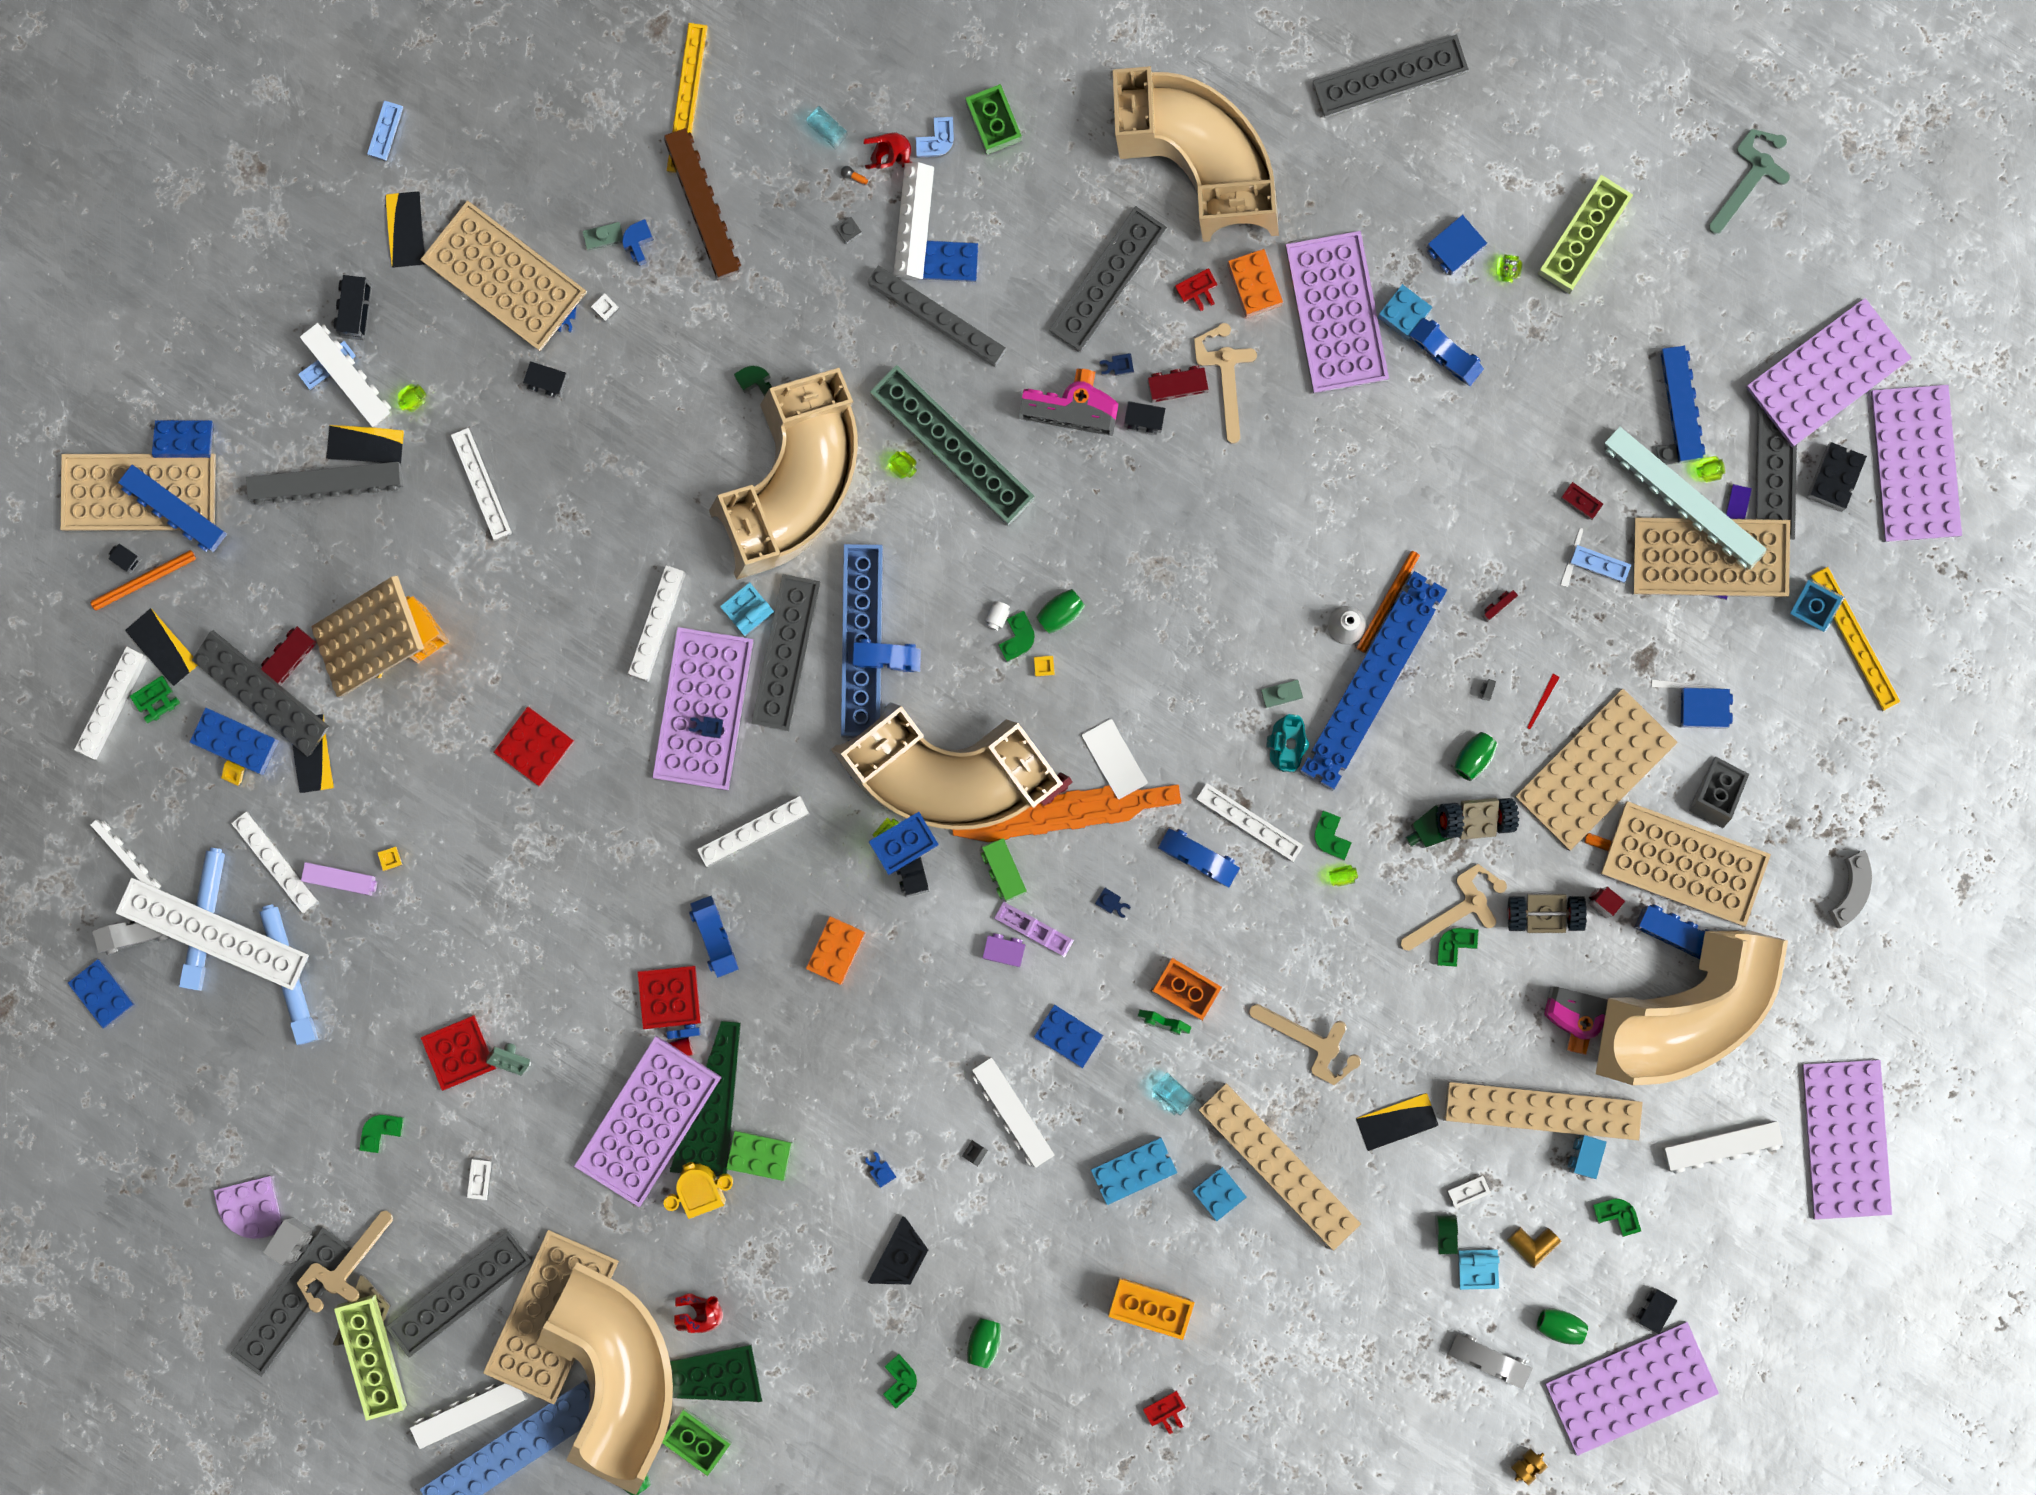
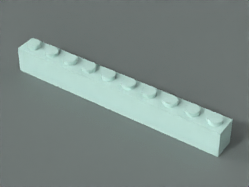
[1604,427,1767,570]

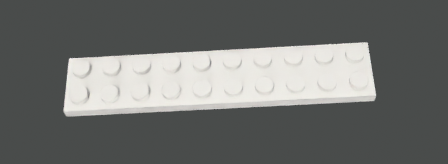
[116,878,309,990]

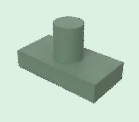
[583,222,623,250]
[1261,680,1303,708]
[486,1043,530,1076]

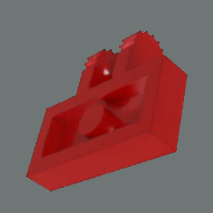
[1175,268,1218,311]
[1143,1390,1186,1435]

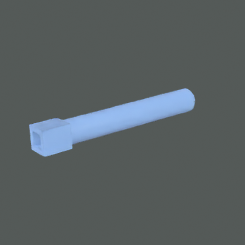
[179,847,225,991]
[259,904,319,1045]

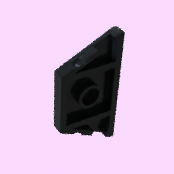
[868,1216,929,1285]

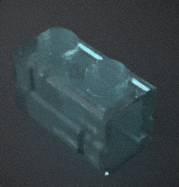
[806,106,848,149]
[1151,1072,1196,1116]

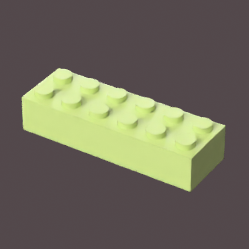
[1538,175,1633,294]
[334,1295,407,1421]

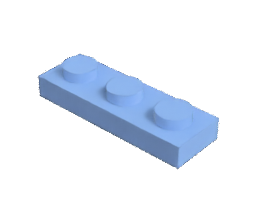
[367,101,403,161]
[298,341,356,390]
[1570,545,1631,583]

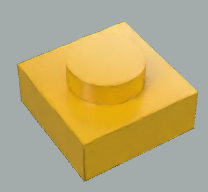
[1034,656,1055,677]
[221,760,245,786]
[378,847,402,871]

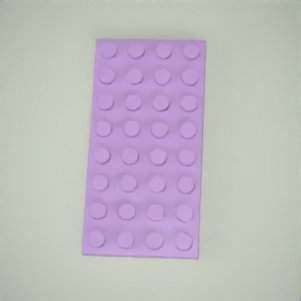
[1286,231,1389,394]
[1746,298,1911,447]
[1871,385,1962,542]
[653,627,754,791]
[574,1036,721,1208]
[1802,1060,1892,1219]
[1545,1322,1719,1456]

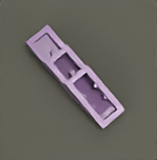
[994,902,1074,957]

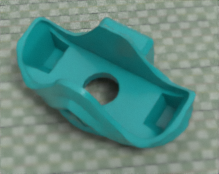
[1266,714,1309,772]

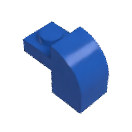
[623,219,654,266]

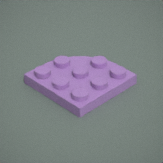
[213,1176,282,1239]

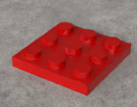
[494,707,574,787]
[638,966,701,1029]
[421,1015,497,1091]

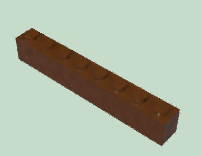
[664,128,741,281]

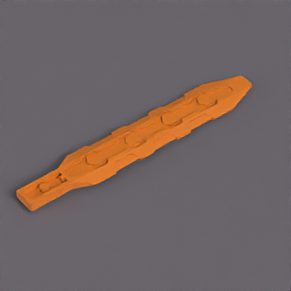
[952,784,1181,842]

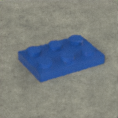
[922,241,978,282]
[152,420,213,458]
[868,812,939,875]
[68,959,135,1028]
[1034,1005,1103,1068]

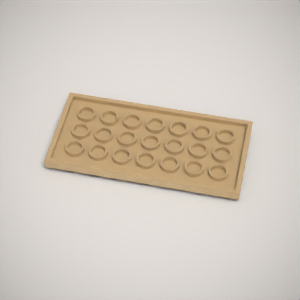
[420,200,587,351]
[60,454,216,531]
[1634,518,1790,597]
[311,576,424,697]
[1515,689,1678,851]
[1600,801,1771,927]
[483,1230,619,1405]

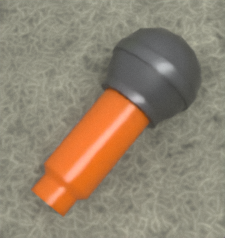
[841,166,869,185]

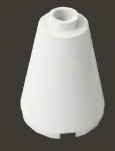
[1328,606,1366,644]

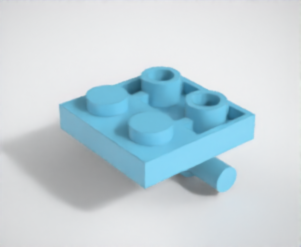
[720,582,774,636]
[1458,1249,1500,1290]

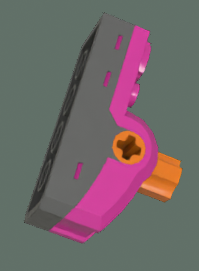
[1019,368,1118,436]
[1544,986,1608,1055]

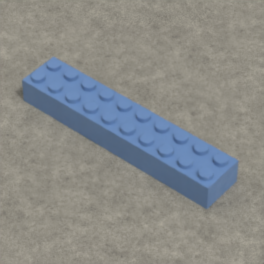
[841,544,883,738]
[420,1380,590,1495]

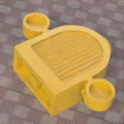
[663,1162,733,1219]

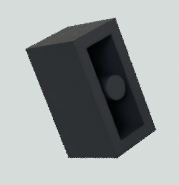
[523,361,568,398]
[1124,401,1166,435]
[1636,1288,1678,1334]

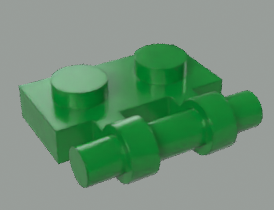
[130,676,180,723]

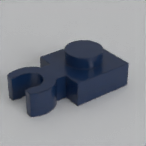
[1099,353,1134,376]
[689,717,724,739]
[1095,887,1131,918]

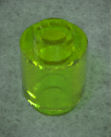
[1329,865,1358,887]

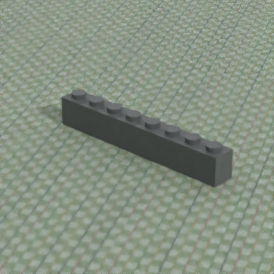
[868,265,1006,367]
[246,462,403,505]

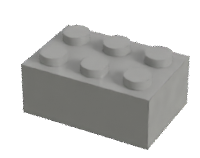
[263,1218,313,1265]

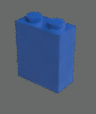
[1426,215,1487,276]
[1680,688,1733,729]

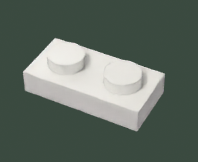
[467,1159,492,1200]
[1447,1175,1491,1209]

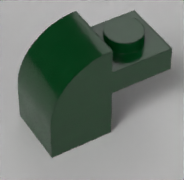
[734,366,772,397]
[1435,1214,1458,1254]

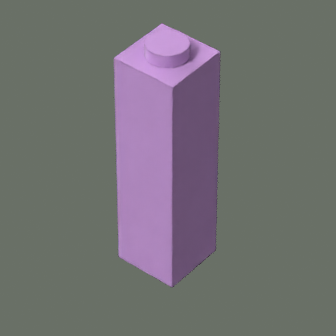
[301,862,377,896]

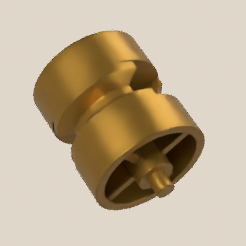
[1511,1448,1548,1486]

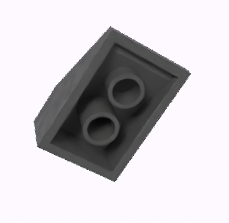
[1689,756,1749,828]

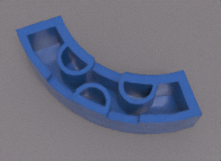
[1409,318,1484,386]
[853,639,921,672]
[1158,828,1240,888]
[689,895,739,978]

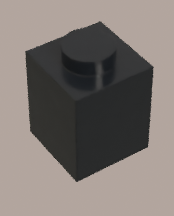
[108,543,142,574]

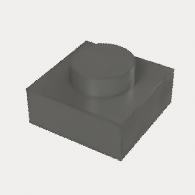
[836,217,862,244]
[1656,444,1679,465]
[1480,679,1496,701]
[962,1140,988,1167]

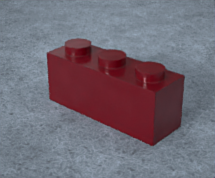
[1148,365,1209,403]
[261,626,317,686]
[1588,886,1625,918]

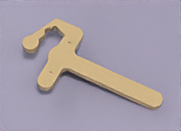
[1194,323,1257,444]
[1400,864,1507,951]
[1249,1004,1361,1085]
[297,1211,393,1313]

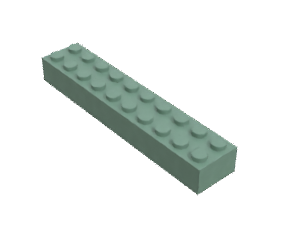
[870,365,1035,526]

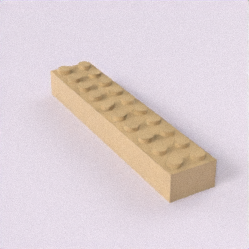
[1444,1082,1643,1141]
[1198,1083,1361,1251]

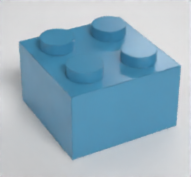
[1378,284,1433,341]
[1790,579,1845,632]
[1567,1135,1607,1179]
[1192,1166,1247,1221]

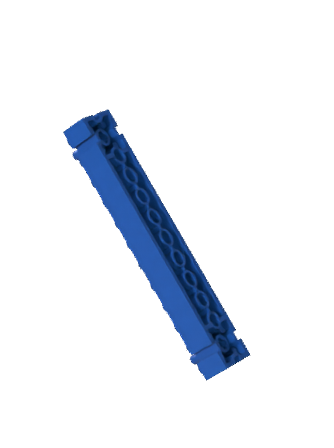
[1300,571,1447,791]

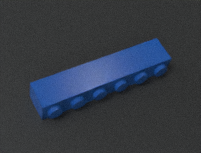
[1660,345,1705,464]
[118,464,227,552]

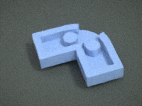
[916,117,954,158]

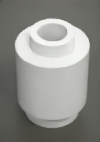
[985,601,1010,630]

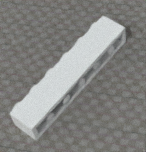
[893,162,934,280]
[300,323,391,428]
[628,565,686,682]
[74,647,148,760]
[697,796,810,868]
[971,1057,1055,1168]
[1662,1121,1783,1173]
[410,1382,528,1449]

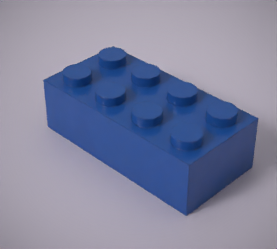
[189,708,279,775]
[1634,904,1709,959]

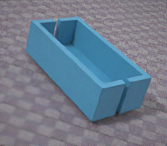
[1091,1137,1177,1205]

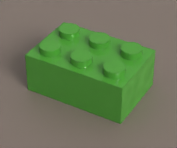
[965,84,1022,155]
[981,838,1027,902]
[727,1131,793,1181]
[662,1408,732,1476]

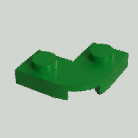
[998,611,1035,662]
[1314,810,1352,860]
[1437,928,1479,967]
[1137,1009,1191,1035]
[359,1115,404,1153]
[1593,1199,1641,1237]
[883,1354,917,1409]

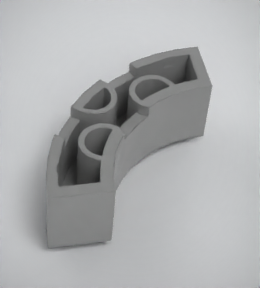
[1828,850,1872,929]
[92,921,170,955]
[1448,1333,1533,1389]

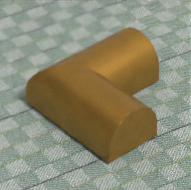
[1507,1227,1562,1268]

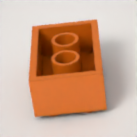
[1227,249,1283,318]
[806,916,866,985]
[1152,958,1222,1021]

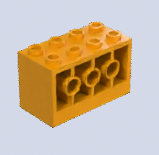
[406,596,450,663]
[1108,1277,1195,1340]

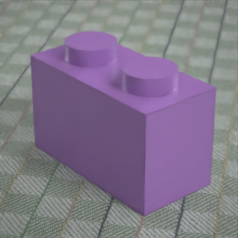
[983,933,1025,967]

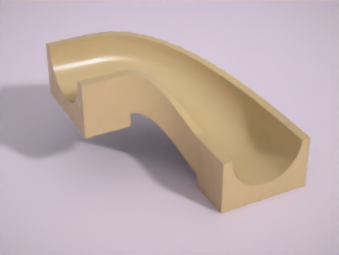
[1113,66,1279,242]
[709,368,858,580]
[831,702,1063,830]
[1596,930,1788,1085]
[536,1262,673,1495]

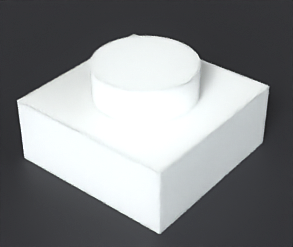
[591,293,618,321]

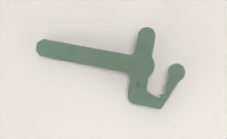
[1709,129,1790,234]

